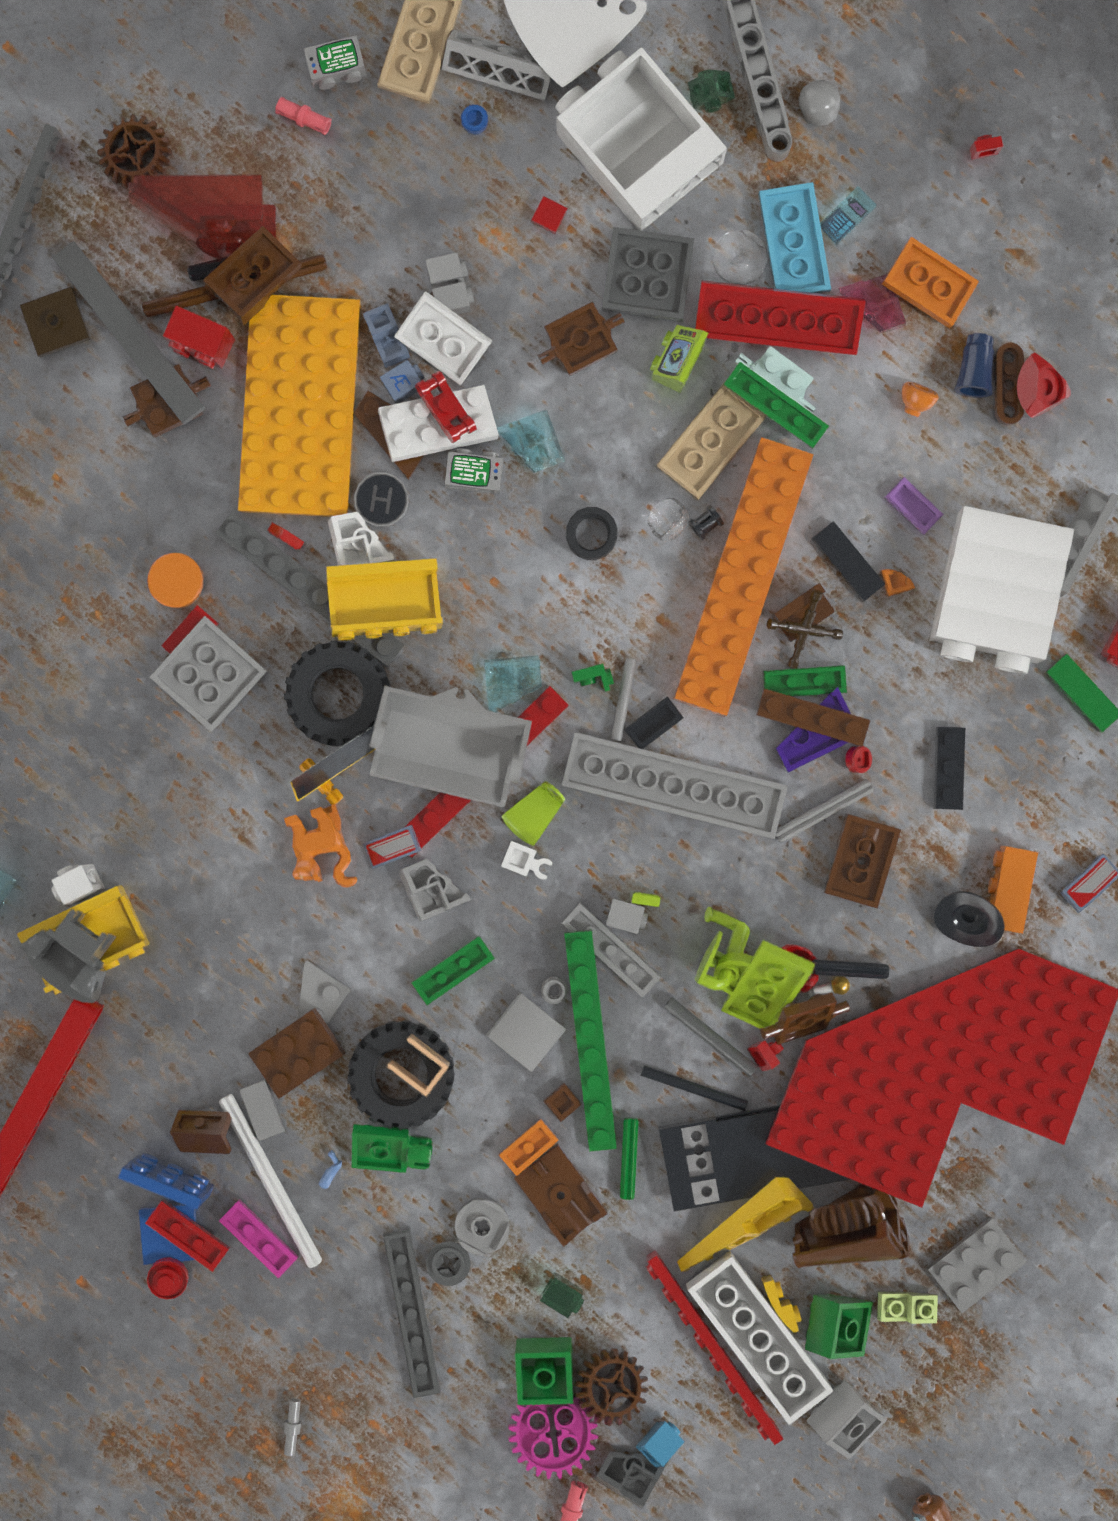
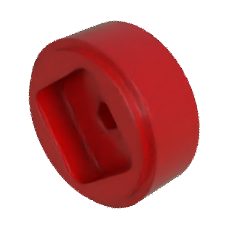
[845,746,872,773]

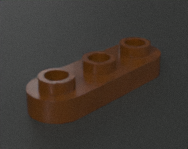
[995,342,1024,426]

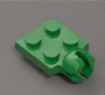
[351,1124,433,1173]

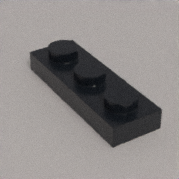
[934,727,966,810]

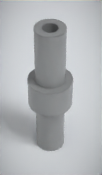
[284,1398,301,1456]

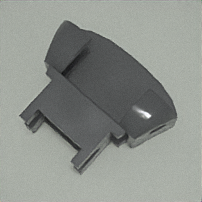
[21,909,116,1003]

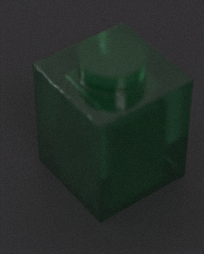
[540,1272,584,1318]

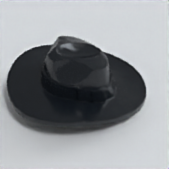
[934,891,1005,947]

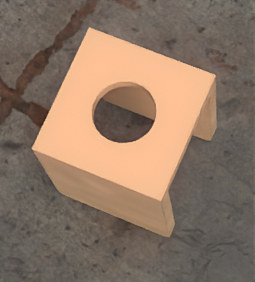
[387,1034,450,1096]

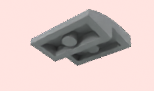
[486,992,566,1072]

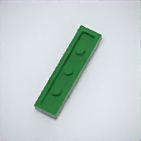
[724,362,829,449]

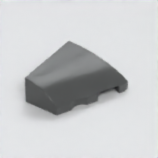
[594,1451,668,1509]

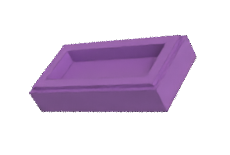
[884,477,944,535]

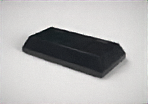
[624,696,684,749]

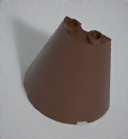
[792,1184,910,1268]

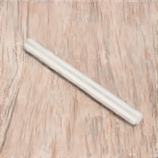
[219,1094,322,1268]

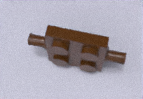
[537,301,625,377]
[122,364,211,438]
[760,993,850,1045]

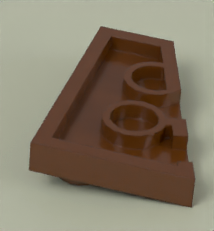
[354,391,425,481]

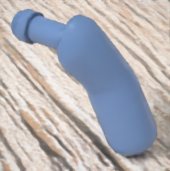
[319,1150,342,1189]

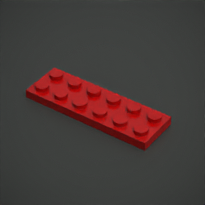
[695,280,866,355]

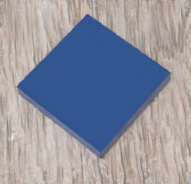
[139,1204,197,1265]

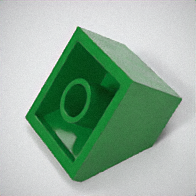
[805,1294,873,1359]
[515,1337,573,1405]

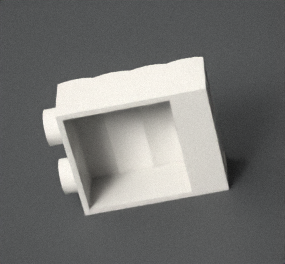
[555,47,727,231]
[929,506,1074,674]

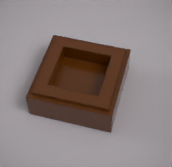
[543,1082,582,1122]

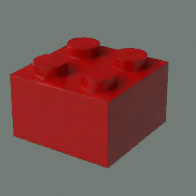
[163,306,235,370]

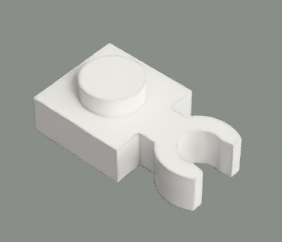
[501,841,553,879]

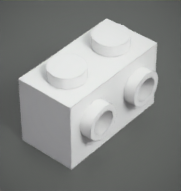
[51,864,105,905]

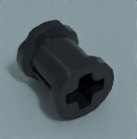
[688,505,724,541]

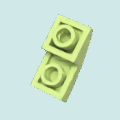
[877,1292,938,1324]

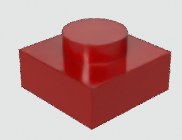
[969,134,1003,160]

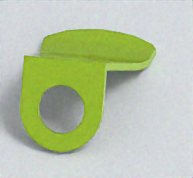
[502,781,565,846]

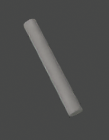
[611,659,636,741]

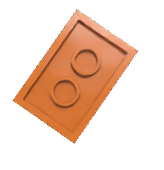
[882,236,979,329]

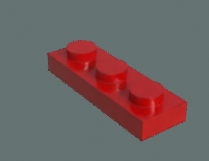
[145,1199,230,1272]

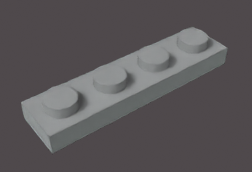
[562,902,661,998]

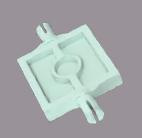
[735,346,816,413]

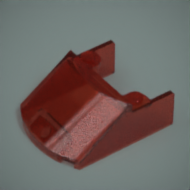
[128,175,277,259]

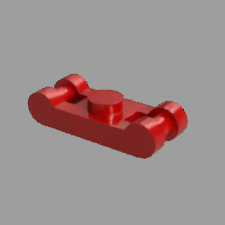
[415,371,477,443]

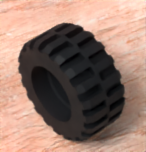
[347,1020,455,1130]

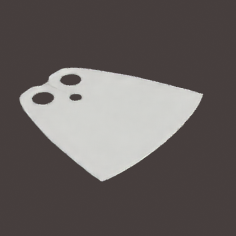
[504,0,647,88]

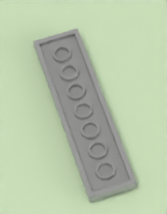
[561,732,788,839]

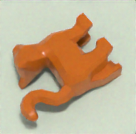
[284,804,357,888]

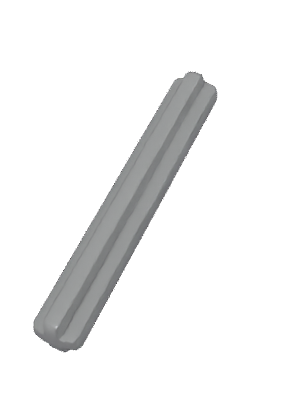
[776,779,874,842]

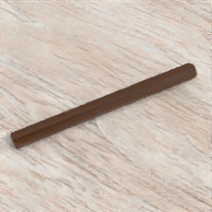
[142,254,327,318]

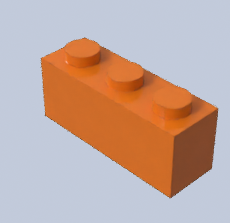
[988,846,1038,934]

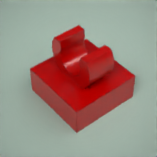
[747,1040,784,1072]

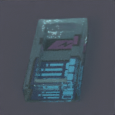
[820,186,877,245]

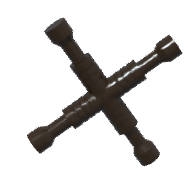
[766,589,843,669]

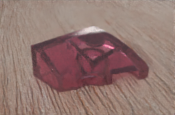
[839,274,906,333]

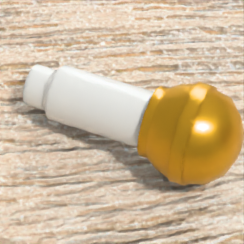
[808,976,850,997]

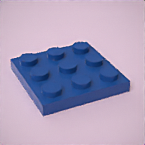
[118,1153,214,1210]

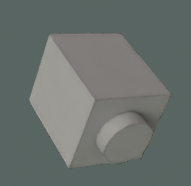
[605,898,648,934]

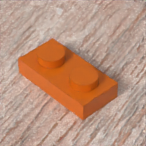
[499,1118,559,1176]

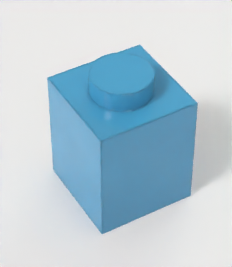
[635,1421,685,1467]

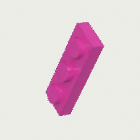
[219,1199,299,1278]

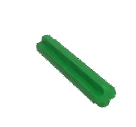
[620,1117,639,1200]

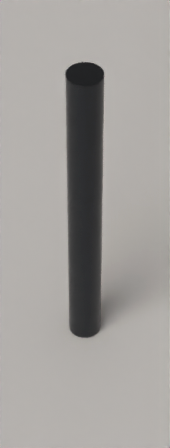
[640,1066,748,1111]

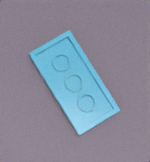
[758,182,831,294]

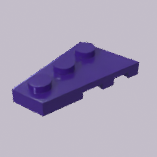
[775,687,851,773]

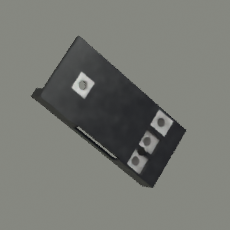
[658,1104,851,1212]

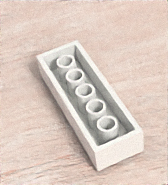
[686,1250,833,1425]

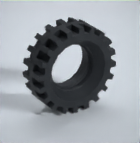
[284,641,391,747]

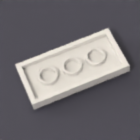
[378,385,499,462]

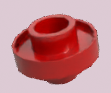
[147,1257,189,1300]

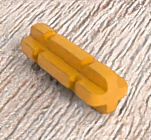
[299,758,343,805]

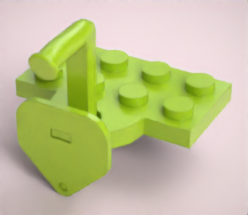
[695,907,814,1029]

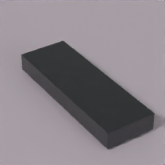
[812,521,885,602]

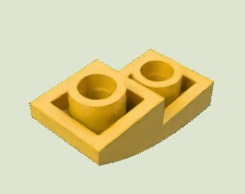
[761,1275,802,1333]

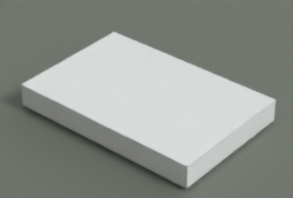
[394,291,492,386]

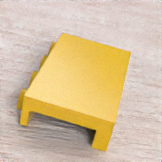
[326,558,443,641]
[17,885,150,995]

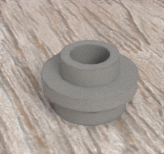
[540,977,568,1004]

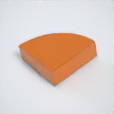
[880,569,915,597]

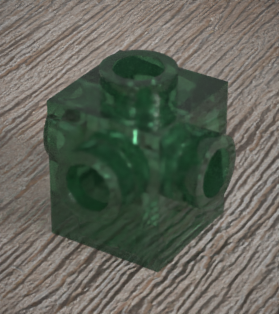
[688,70,735,113]

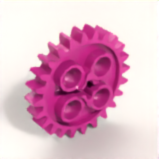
[508,1395,598,1479]

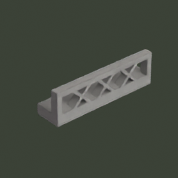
[441,29,551,101]
[1060,487,1118,597]

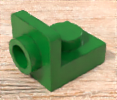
[571,664,614,692]

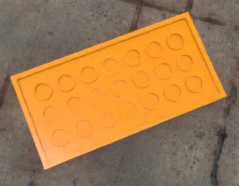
[238,295,361,517]

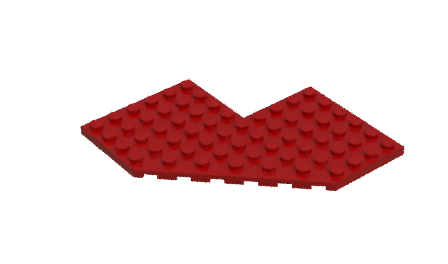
[766,949,1118,1208]

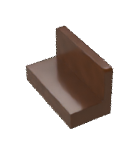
[772,582,834,642]
[170,1110,232,1154]

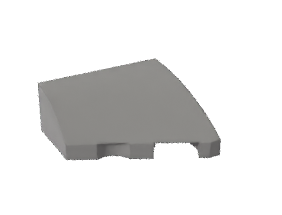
[398,859,471,922]

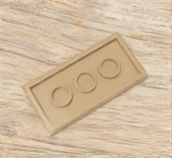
[377,0,462,104]
[656,381,767,500]

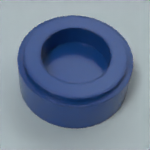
[461,105,488,134]

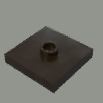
[20,287,91,358]

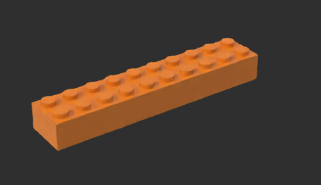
[673,437,814,717]

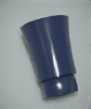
[954,333,994,398]

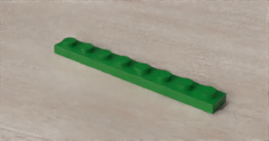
[564,930,617,1152]

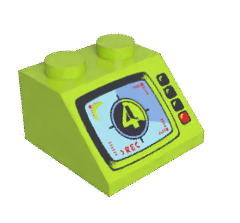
[649,325,708,394]

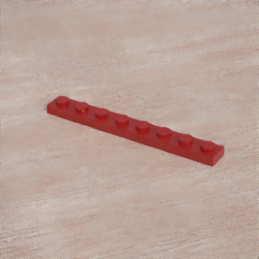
[405,686,569,858]
[646,1250,783,1445]

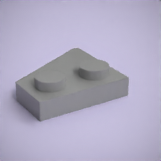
[297,960,351,1025]

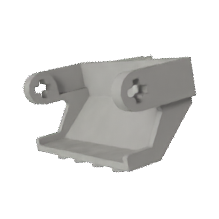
[370,686,532,807]

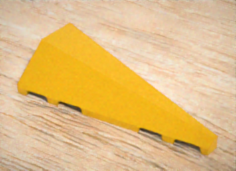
[677,1177,814,1272]

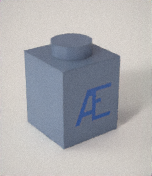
[380,360,425,404]

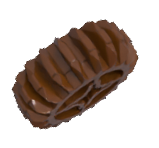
[97,114,172,191]
[809,1194,885,1237]
[574,1348,649,1426]

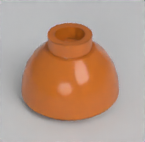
[901,382,939,417]

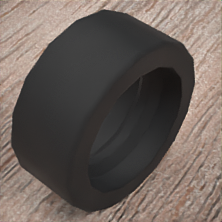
[566,507,618,560]

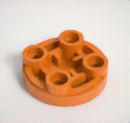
[147,553,204,608]

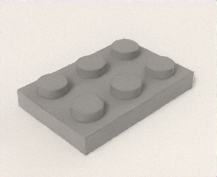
[926,1217,1027,1313]

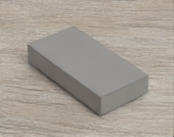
[239,1080,285,1141]

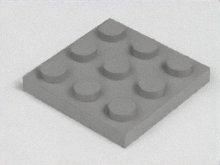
[149,616,267,732]

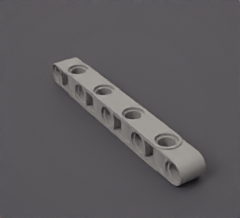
[722,0,792,162]

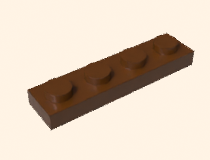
[756,689,870,747]

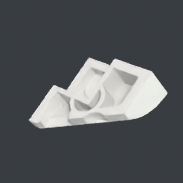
[328,512,394,566]

